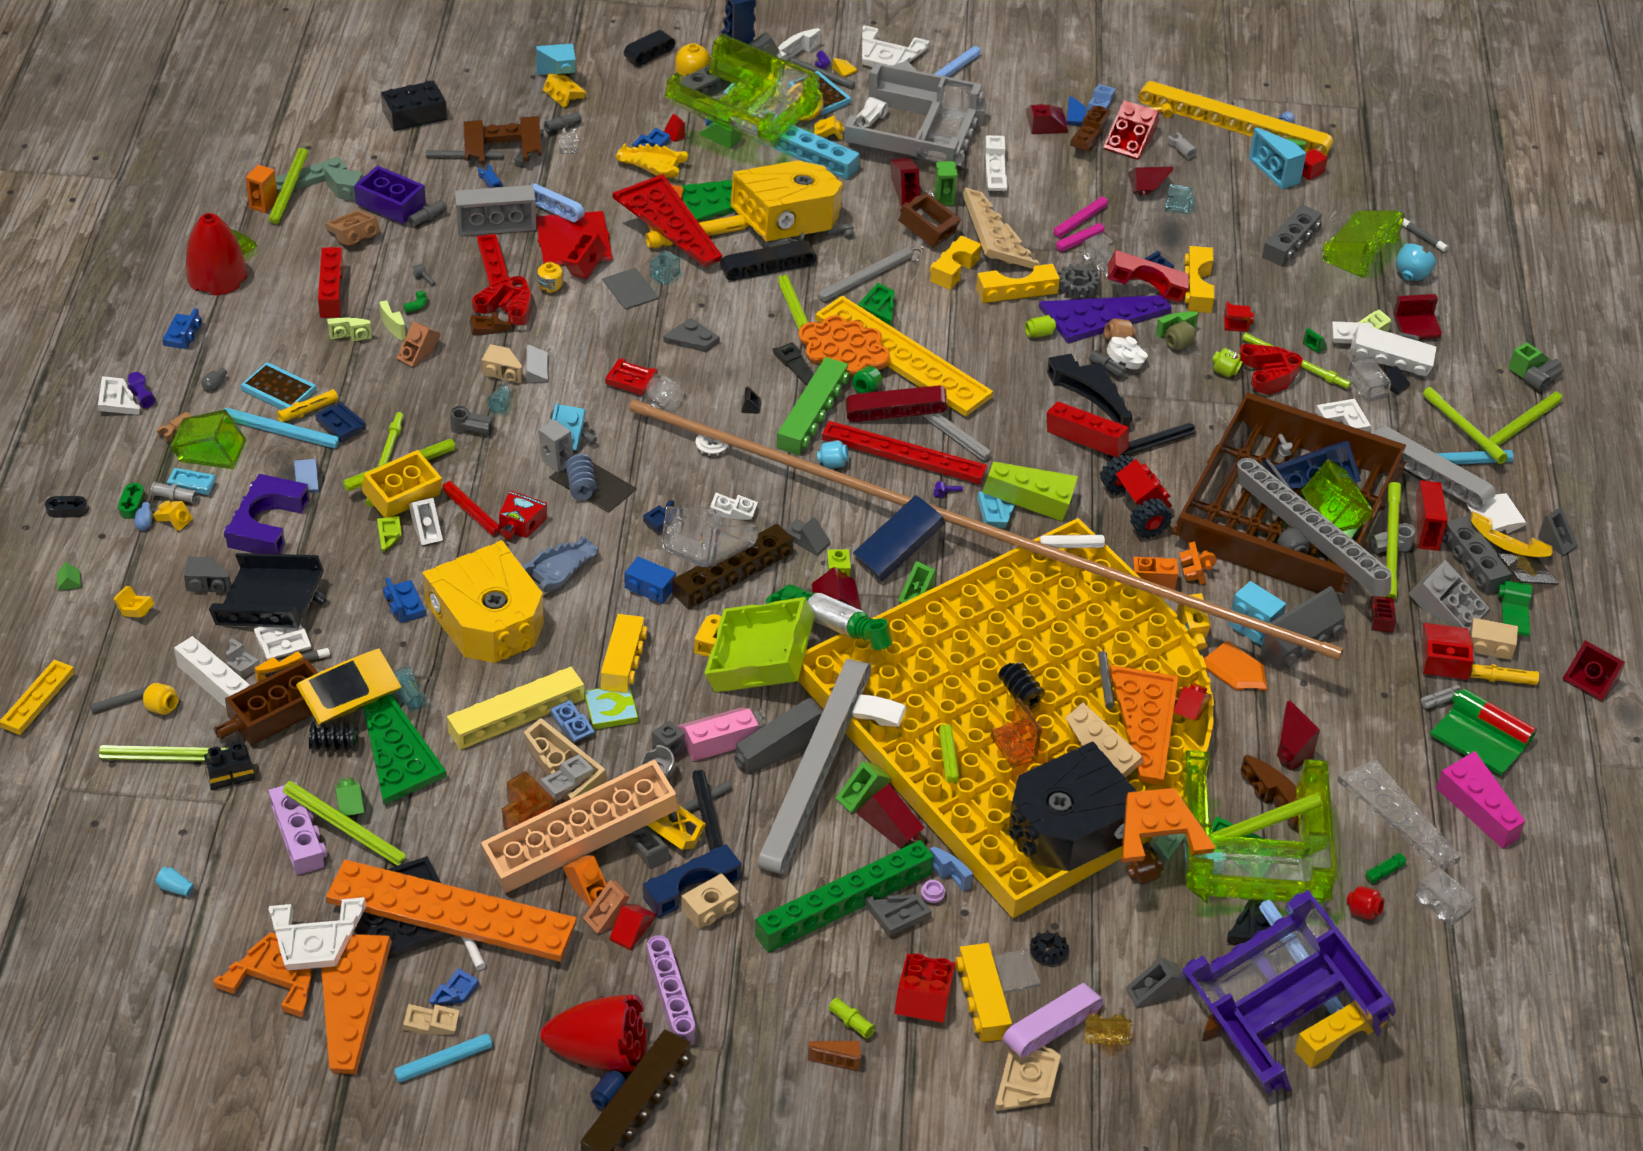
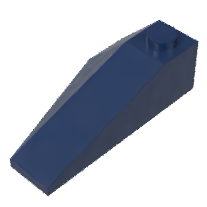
[1274,441,1361,488]

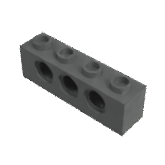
[678,53,748,105]
[1262,204,1322,267]
[1442,516,1513,595]

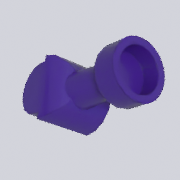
[127,372,156,408]

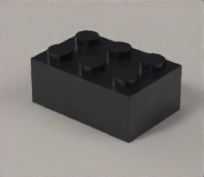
[381,80,447,131]

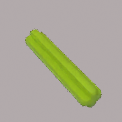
[939,724,959,783]

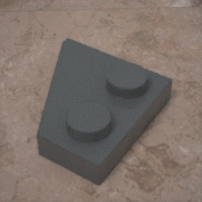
[663,318,720,352]
[865,894,932,936]

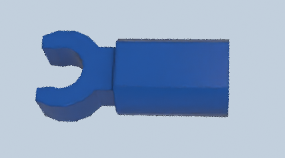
[478,165,503,188]

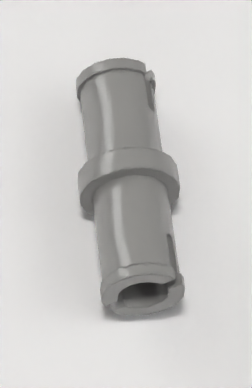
[150,481,197,504]

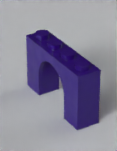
[224,474,310,554]

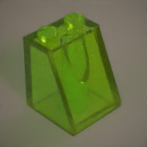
[170,409,247,469]

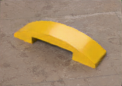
[1471,511,1552,557]

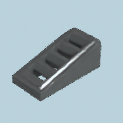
[625,825,670,869]

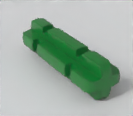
[1365,853,1407,883]

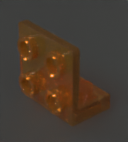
[990,698,1042,769]

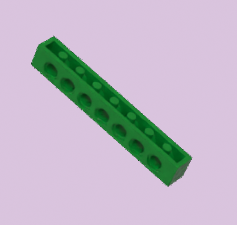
[755,840,934,953]

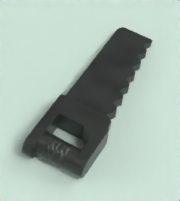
[773,342,814,386]

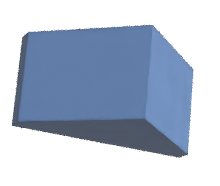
[294,459,319,493]

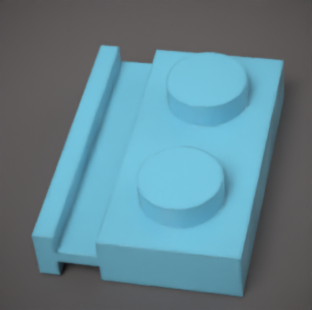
[552,404,586,451]

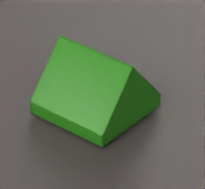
[57,562,81,591]

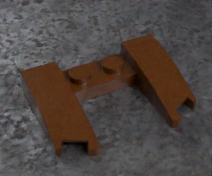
[464,116,542,165]

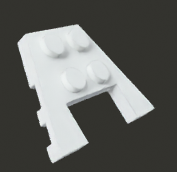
[862,25,930,67]
[269,897,366,970]

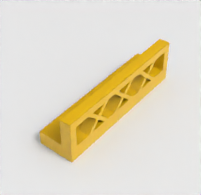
[647,805,706,850]

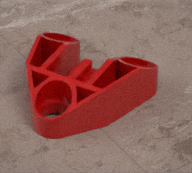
[472,276,531,325]
[1239,344,1303,395]

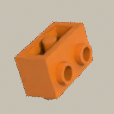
[245,165,278,213]

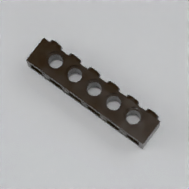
[672,524,793,610]

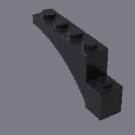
[1047,354,1133,428]

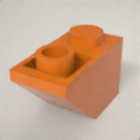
[1133,556,1178,590]
[563,856,607,908]

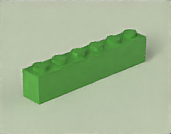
[777,357,850,456]

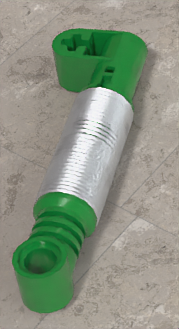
[765,584,893,650]

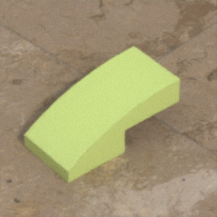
[379,300,406,340]

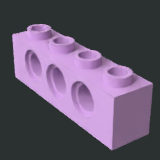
[268,782,327,875]

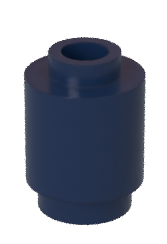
[590,1070,626,1109]

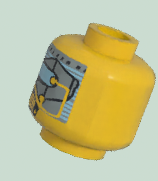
[537,262,563,293]

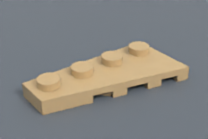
[1066,703,1144,778]

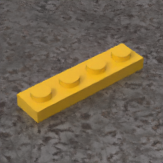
[0,659,75,735]

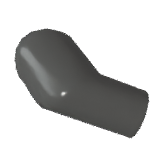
[826,223,854,237]

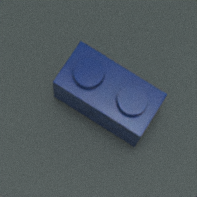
[624,556,676,604]

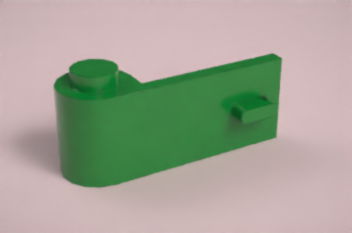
[1497,581,1532,637]

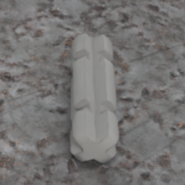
[1420,685,1462,709]

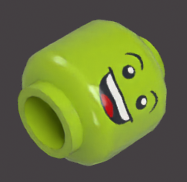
[1211,348,1243,378]

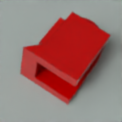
[1223,301,1254,332]

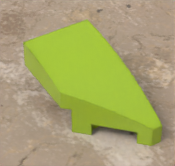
[377,516,402,552]

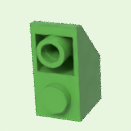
[1509,342,1551,378]
[334,777,364,816]

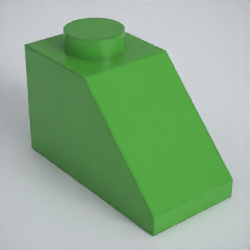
[700,115,741,149]
[836,761,892,813]

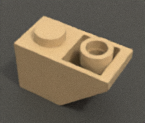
[482,344,523,383]

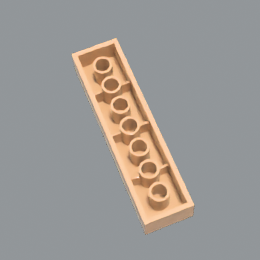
[481,759,679,894]

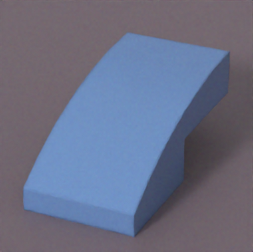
[1087,84,1116,111]
[929,846,973,892]

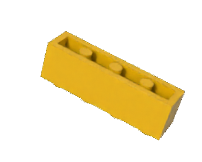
[601,614,648,693]
[955,943,1012,1042]

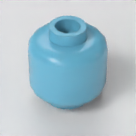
[817,440,849,469]

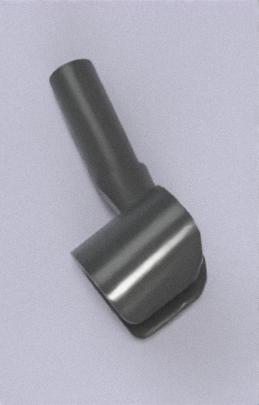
[412,264,436,286]

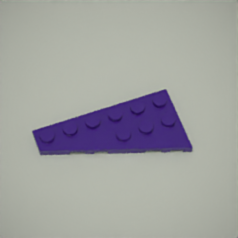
[1039,295,1172,343]

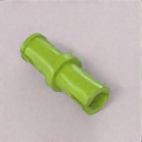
[828,997,876,1039]

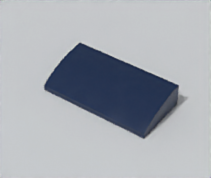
[853,495,945,582]

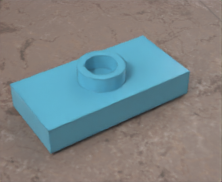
[167,468,216,495]

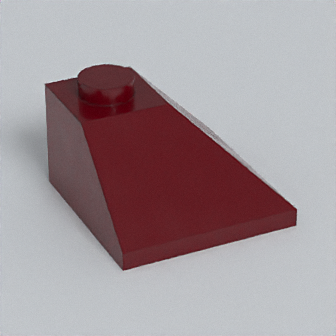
[1026,104,1068,134]
[1128,166,1173,196]
[1277,700,1320,771]

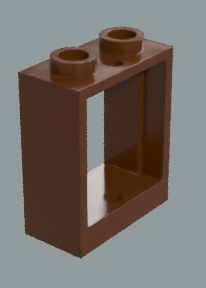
[898,192,961,248]

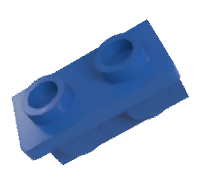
[162,308,202,350]
[383,577,425,623]

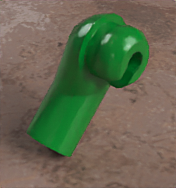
[403,290,428,313]

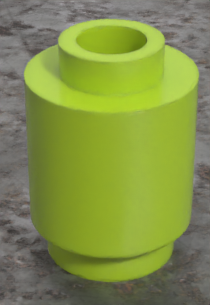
[1025,315,1056,338]

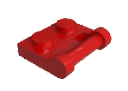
[605,358,658,395]

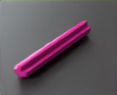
[1053,196,1108,238]

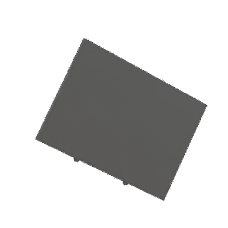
[602,268,659,310]

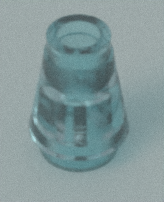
[487,385,510,413]

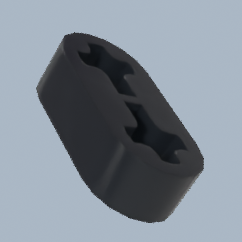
[45,496,88,518]

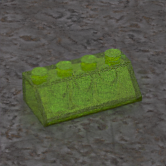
[1301,459,1374,531]

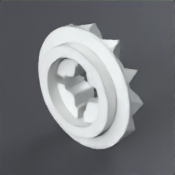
[696,434,729,456]

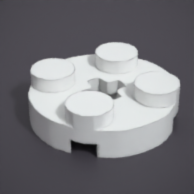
[1107,336,1148,369]

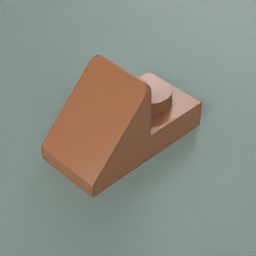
[583,880,631,934]

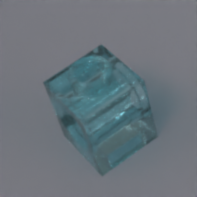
[650,250,680,285]

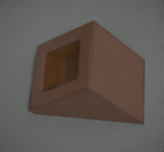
[1202,1015,1219,1041]

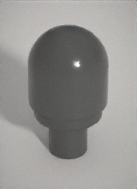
[201,368,227,391]

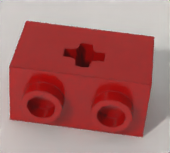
[562,231,607,279]

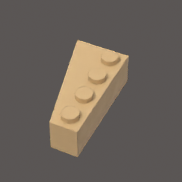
[524,718,608,802]

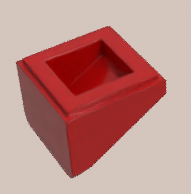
[664,114,685,142]

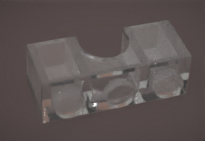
[1082,232,1134,287]

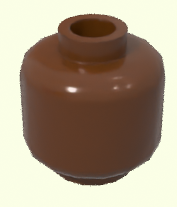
[1126,850,1164,885]

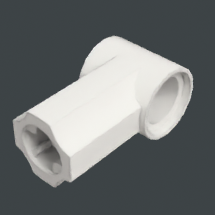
[857,97,889,128]

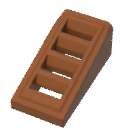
[808,1041,861,1070]

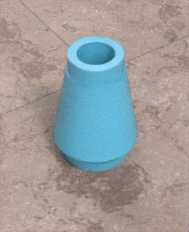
[155,866,194,897]

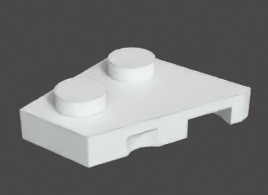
[98,376,140,415]

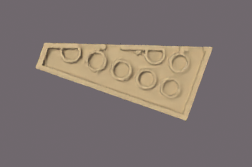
[962,187,1040,269]

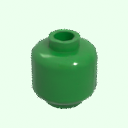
[852,366,882,394]

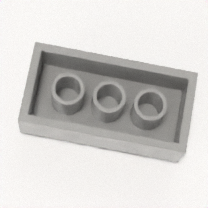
[455,185,536,236]

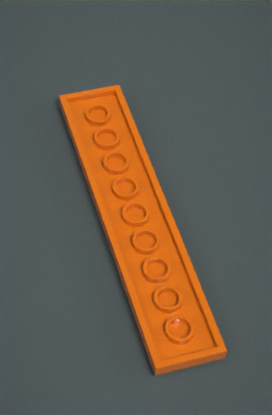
[326,859,577,962]

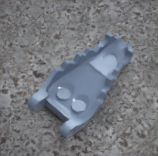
[522,536,599,592]

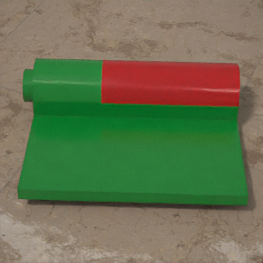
[1429,688,1537,776]

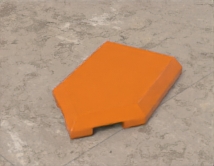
[1204,640,1267,691]

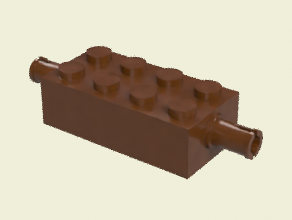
[214,659,318,745]

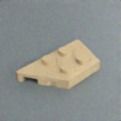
[995,1045,1061,1111]

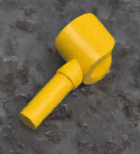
[1148,103,1172,118]

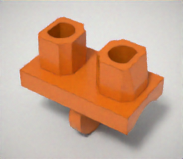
[1179,541,1217,585]

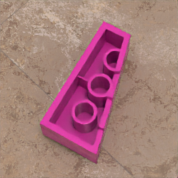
[1436,751,1525,849]

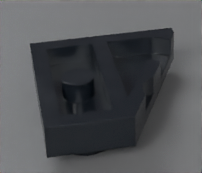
[1227,899,1274,943]

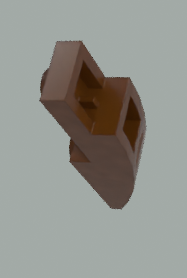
[1070,106,1111,151]
[1241,755,1310,834]

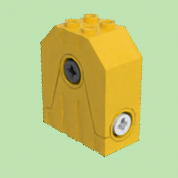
[731,160,843,242]
[422,540,544,663]

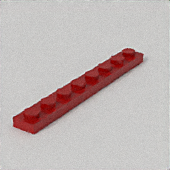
[822,421,987,484]

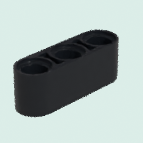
[624,30,676,66]

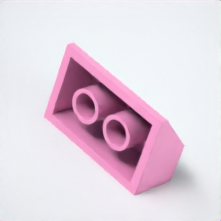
[677,707,758,762]

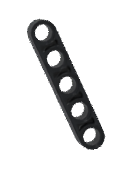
[720,240,817,281]

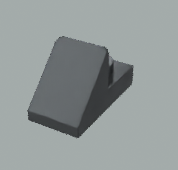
[784,517,831,556]

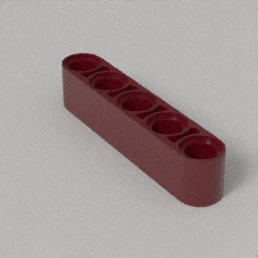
[846,385,948,422]

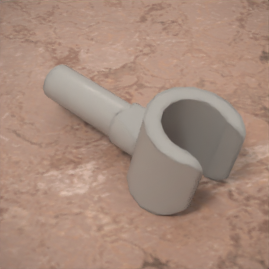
[1278,434,1292,457]

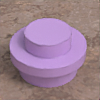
[921,880,945,903]

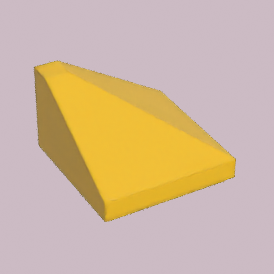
[832,58,858,78]

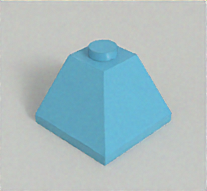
[536,44,576,75]

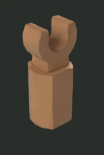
[157,412,194,442]

